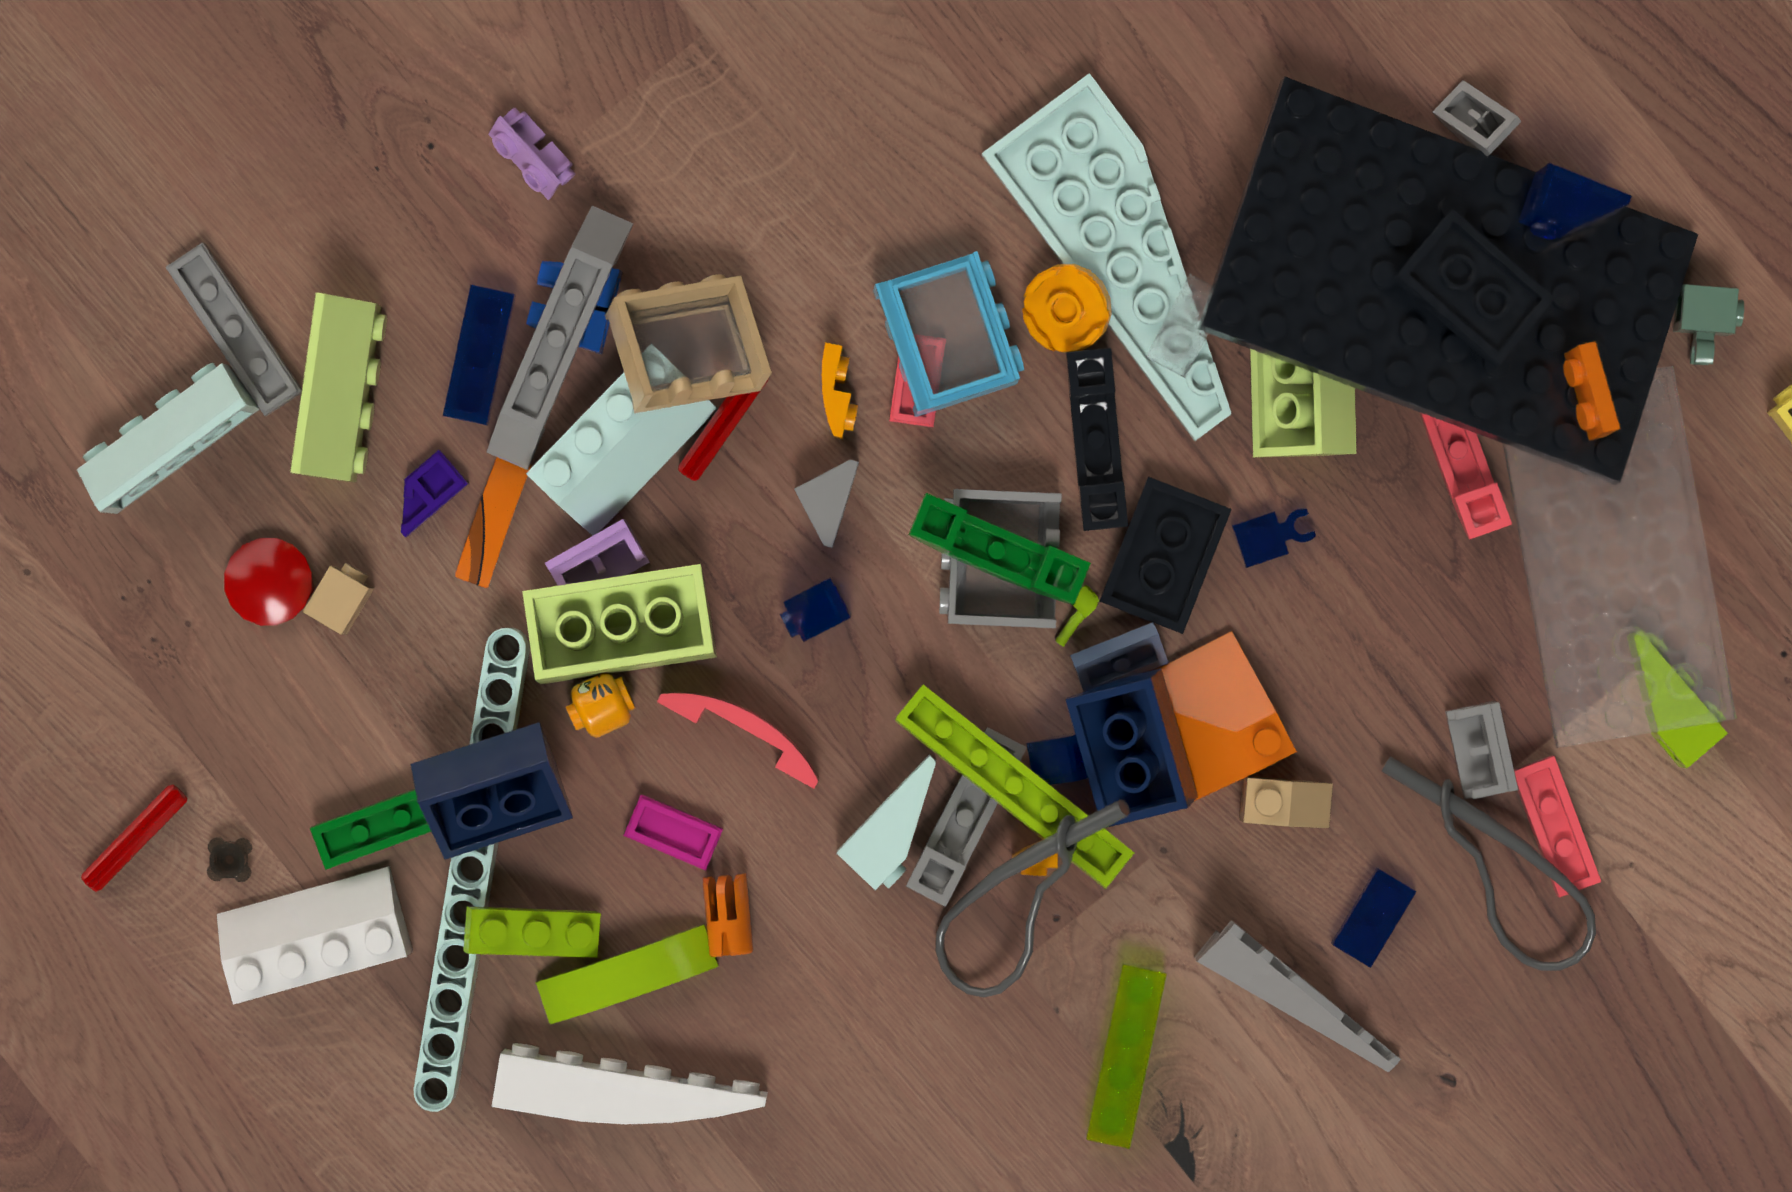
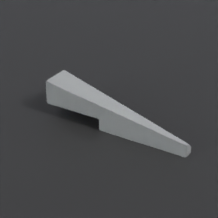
[1194,920,1401,1072]

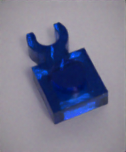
[1231,509,1316,568]

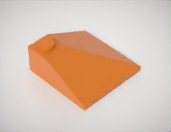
[1155,631,1297,801]

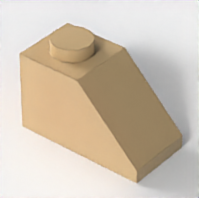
[1239,776,1333,828]

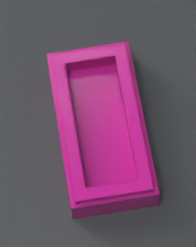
[623,794,724,870]

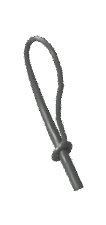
[1382,756,1596,971]
[935,799,1130,998]

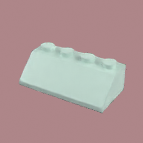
[526,344,718,536]
[77,363,260,514]

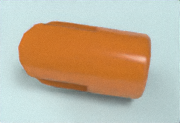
[703,873,753,957]

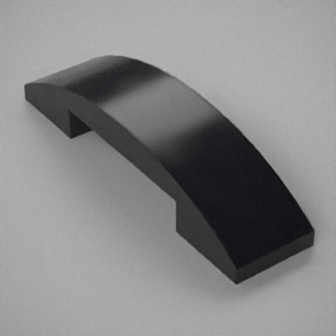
[1066,348,1128,531]

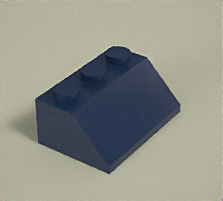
[1065,668,1198,828]
[410,722,573,860]

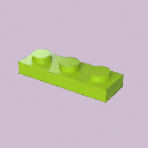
[463,907,601,958]

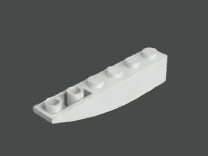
[492,1043,768,1124]

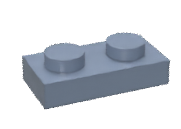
[1070,622,1168,691]

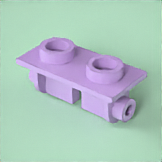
[488,108,576,200]

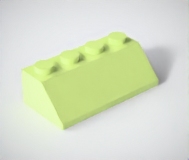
[290,293,387,482]
[1250,349,1357,457]
[522,564,717,684]

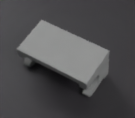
[1445,701,1518,799]

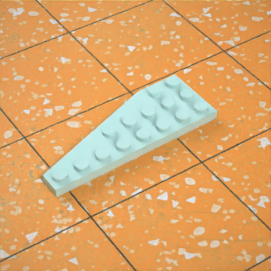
[981,73,1232,441]

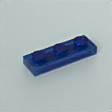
[443,285,516,426]

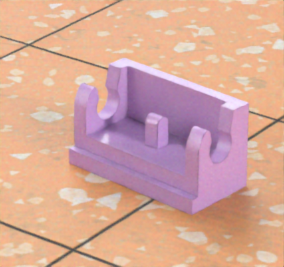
[545,519,650,586]

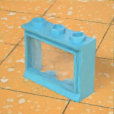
[873,251,1024,417]

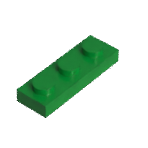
[310,789,431,870]

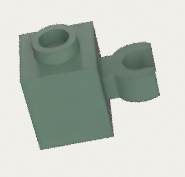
[1673,284,1744,366]

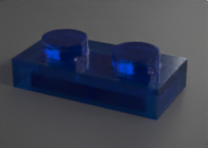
[1331,867,1417,968]

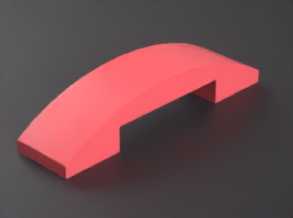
[1420,412,1512,540]
[657,692,819,789]

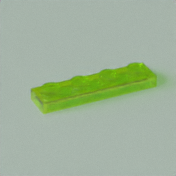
[1085,963,1167,1149]

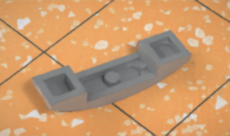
[905,727,1027,907]

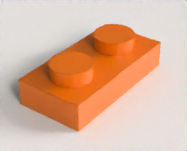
[1563,341,1620,441]

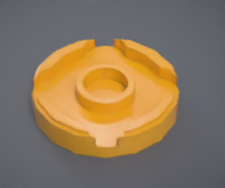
[1022,264,1112,352]

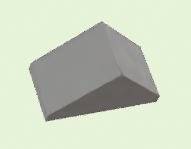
[1432,80,1521,156]
[794,459,859,548]

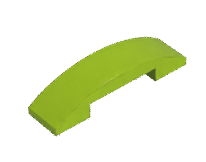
[535,924,719,1024]

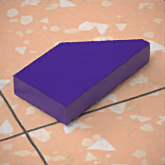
[401,450,469,538]

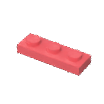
[1514,755,1601,898]

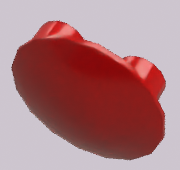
[224,538,314,626]

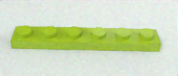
[895,684,1135,889]

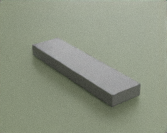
[165,242,302,416]

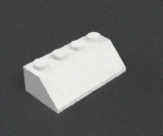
[217,866,413,1005]

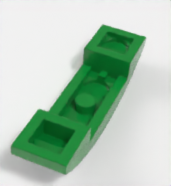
[908,493,1091,605]

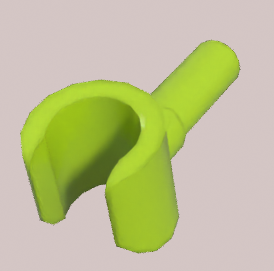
[1055,585,1099,647]

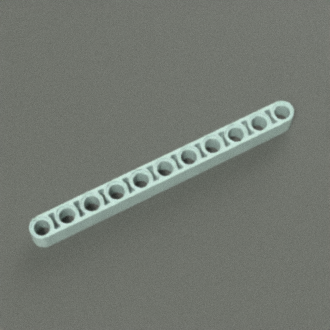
[414,628,530,1112]

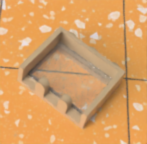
[605,274,772,413]

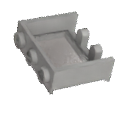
[939,489,1062,628]

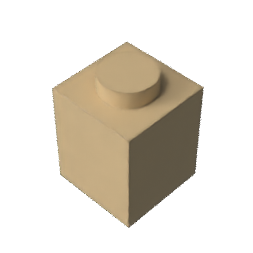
[303,563,374,635]

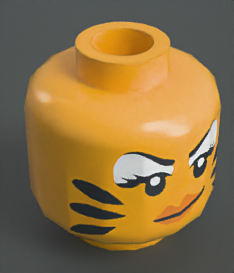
[566,673,635,738]

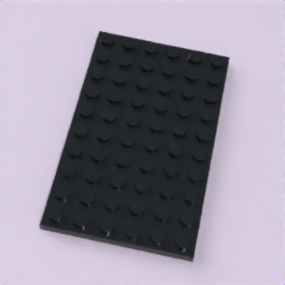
[1198,76,1698,485]

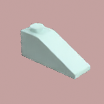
[837,754,936,890]

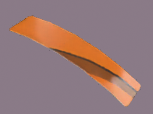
[455,457,531,588]

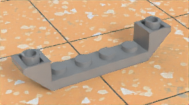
[487,206,634,470]

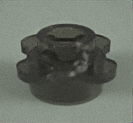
[207,837,252,882]

